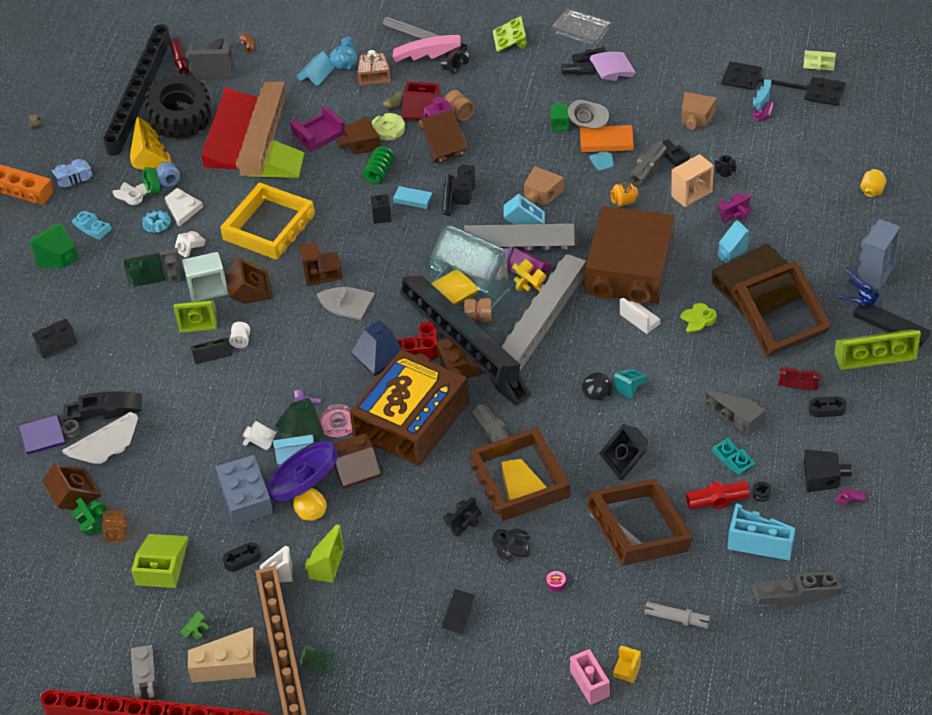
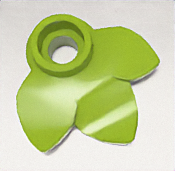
[680,303,717,332]

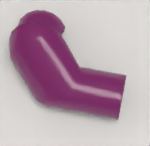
[836,489,866,505]

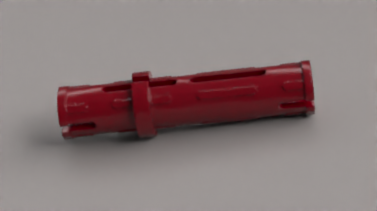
[170,39,189,75]

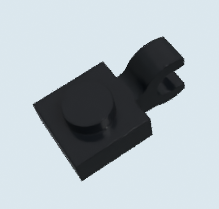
[662,139,690,167]

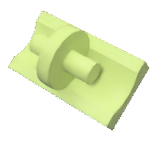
[803,50,836,71]

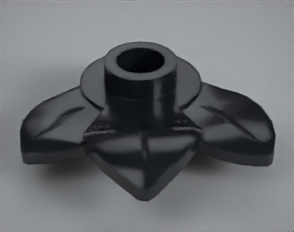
[492,529,530,563]

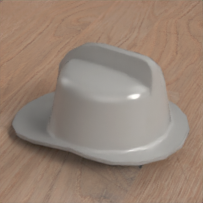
[568,100,609,129]

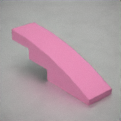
[393,35,461,62]

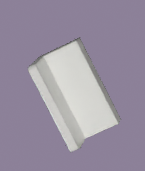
[620,298,660,334]

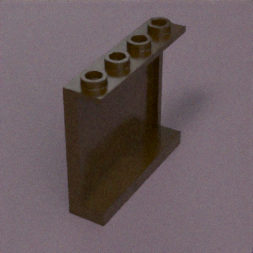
[712,243,802,319]

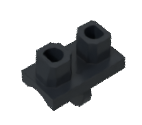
[441,44,470,74]
[443,497,482,537]

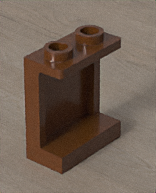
[418,109,468,163]

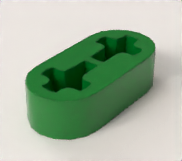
[142,167,160,194]

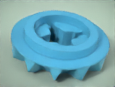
[142,210,171,233]

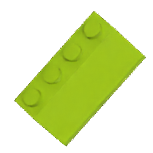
[835,330,921,370]

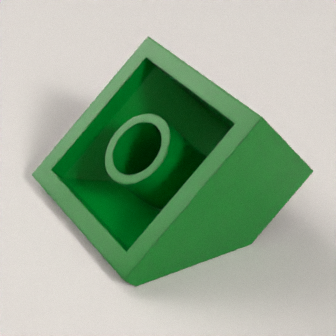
[29,222,78,268]

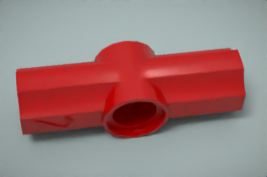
[685,481,750,510]

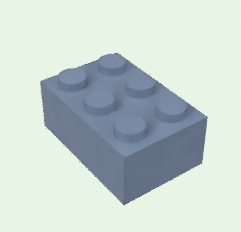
[858,219,900,290]
[215,455,273,526]

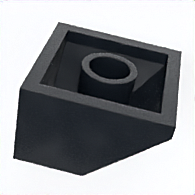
[599,424,648,480]

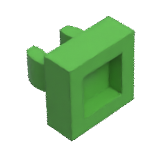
[180,611,209,640]

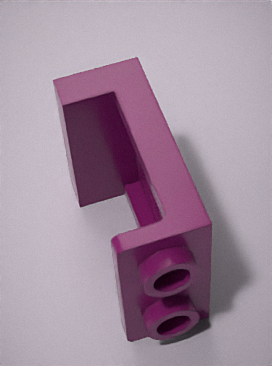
[290,105,345,152]

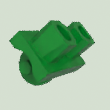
[71,497,107,536]

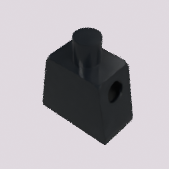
[804,449,852,492]

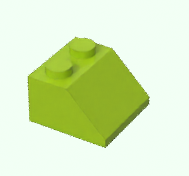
[174,300,217,333]

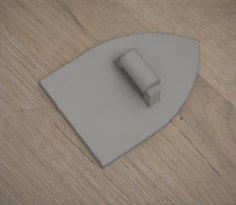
[317,287,375,320]

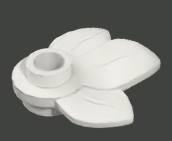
[113,182,147,205]

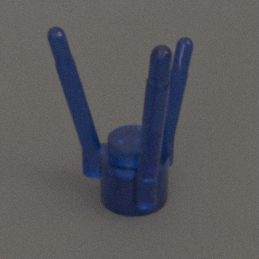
[838,268,879,306]

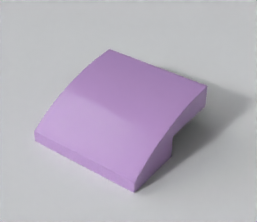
[590,52,636,81]

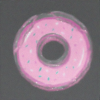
[318,404,353,438]

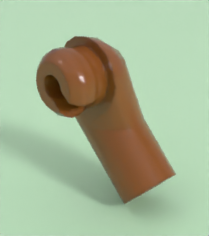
[239,33,255,53]

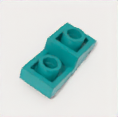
[711,438,755,475]

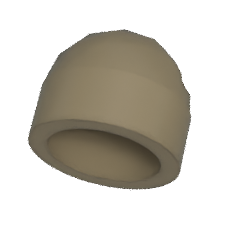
[28,114,41,129]

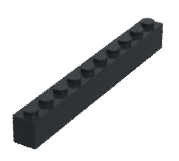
[400,275,521,384]

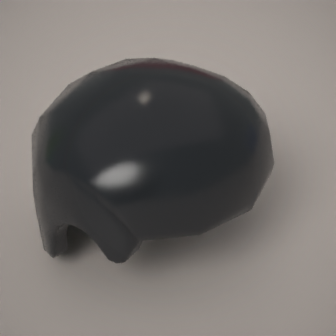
[582,372,613,401]

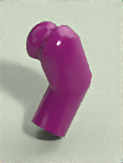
[753,102,774,121]

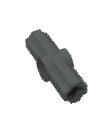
[629,141,667,186]
[472,404,512,456]

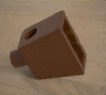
[337,117,380,155]

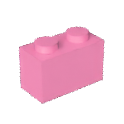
[570,649,610,705]

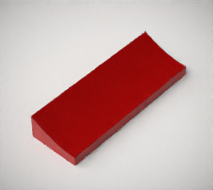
[201,87,258,170]

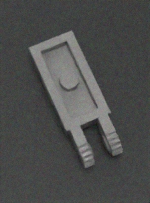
[131,645,156,699]

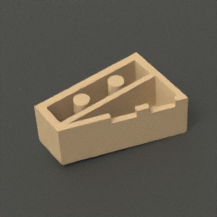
[188,627,256,683]

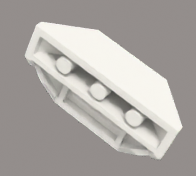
[62,412,138,464]

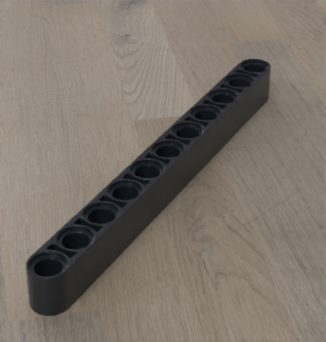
[103,24,171,156]

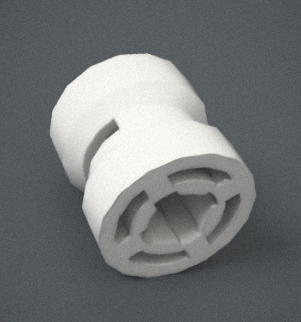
[229,322,250,348]

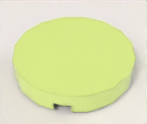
[372,113,406,141]

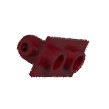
[778,367,820,391]

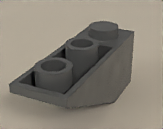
[705,389,765,436]

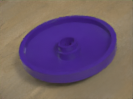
[266,441,338,501]

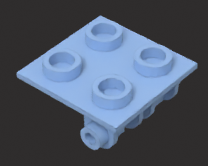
[51,159,93,188]

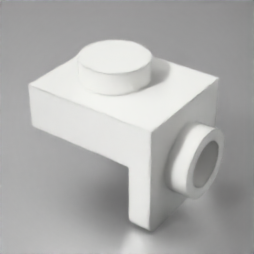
[175,231,206,258]
[243,421,276,450]

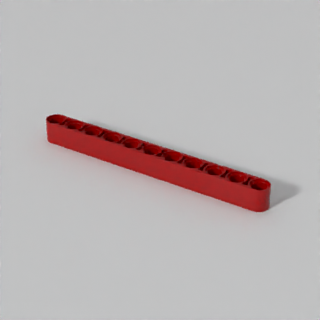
[40,690,269,715]

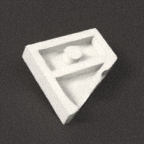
[165,188,203,226]

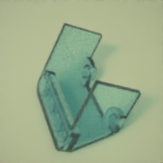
[429,225,509,307]

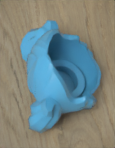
[330,36,358,70]

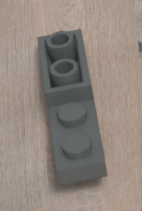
[752,571,842,608]

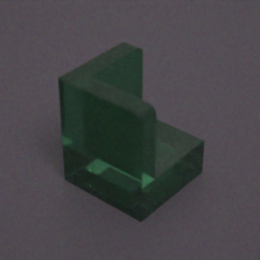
[300,644,334,674]

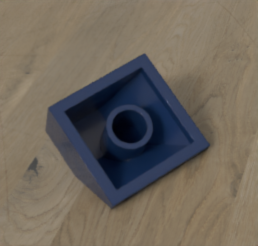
[351,320,402,376]

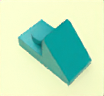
[614,369,648,399]

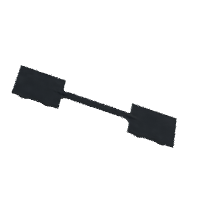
[721,61,846,106]

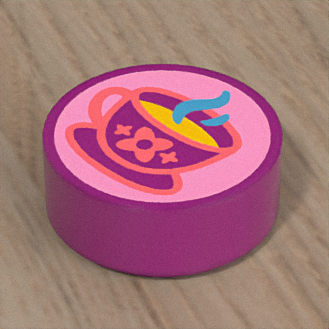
[546,570,567,592]

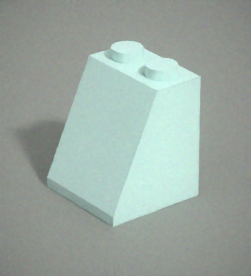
[182,252,228,302]

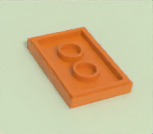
[580,125,634,152]

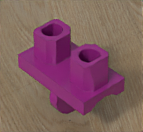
[718,192,751,223]

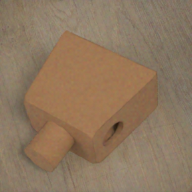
[681,92,716,130]
[524,166,564,205]

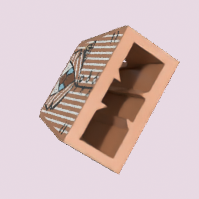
[357,50,391,86]

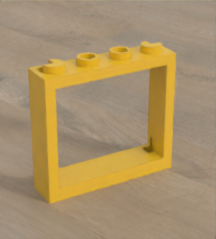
[220,182,315,260]

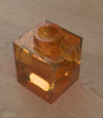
[102,509,127,543]

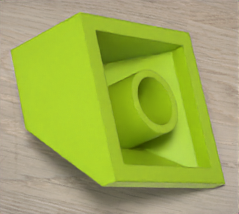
[305,525,344,583]

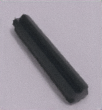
[442,174,455,216]

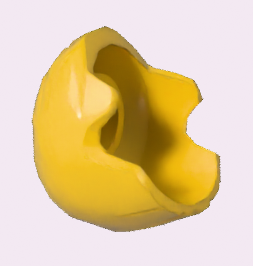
[293,488,327,521]

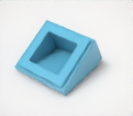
[589,151,614,171]

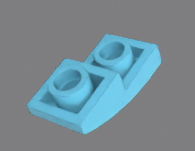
[753,79,771,111]
[72,211,112,240]

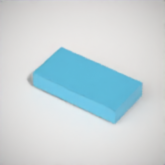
[393,186,433,209]

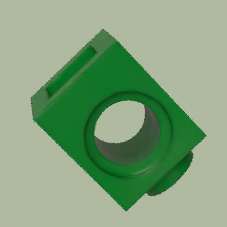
[550,104,569,132]

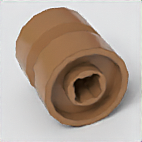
[444,90,475,121]
[464,298,492,323]

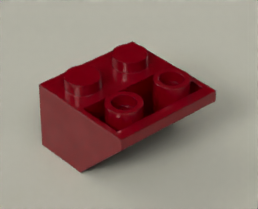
[402,81,441,120]

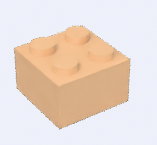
[671,154,714,207]

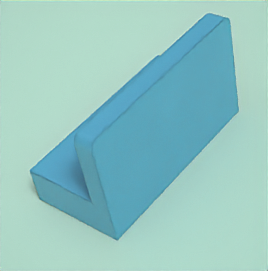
[297,51,335,86]
[273,435,314,465]

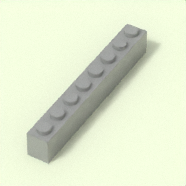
[502,254,586,371]

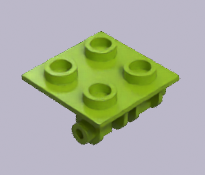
[493,16,527,53]

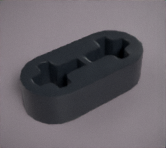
[808,396,847,417]
[223,542,261,572]

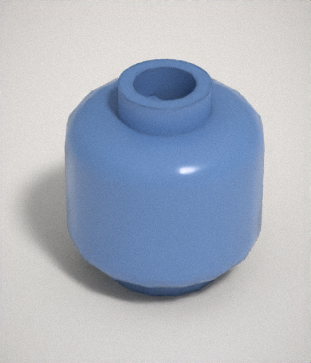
[156,162,180,187]

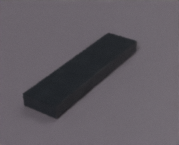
[853,300,931,347]

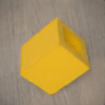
[613,646,641,683]

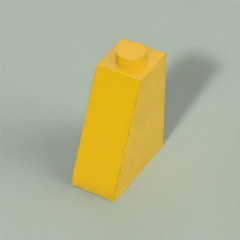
[501,459,550,506]

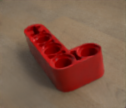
[396,322,437,361]

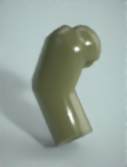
[383,91,403,110]

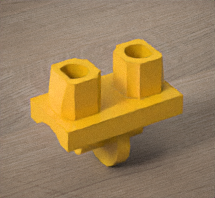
[512,259,547,292]

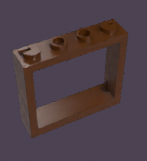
[732,261,831,357]
[469,427,571,522]
[587,479,693,566]

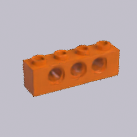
[0,164,54,205]

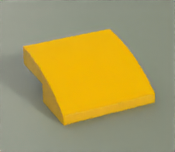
[431,269,479,306]

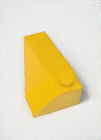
[130,117,171,170]

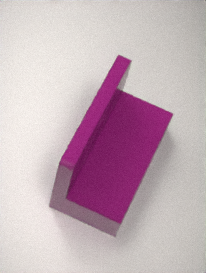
[507,248,552,276]

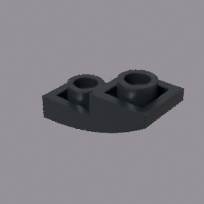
[442,589,475,634]

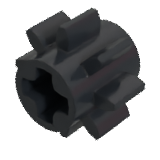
[715,155,737,177]

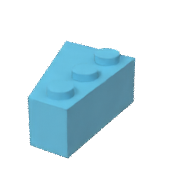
[727,503,795,561]

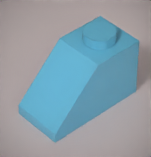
[504,194,545,224]
[718,220,749,263]

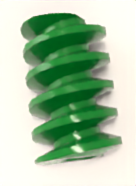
[362,147,395,184]

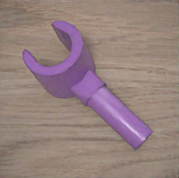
[294,390,321,405]

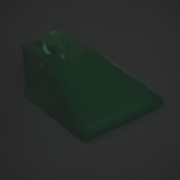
[123,253,166,288]
[276,397,325,442]

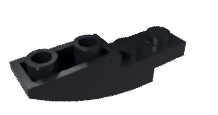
[63,391,142,422]

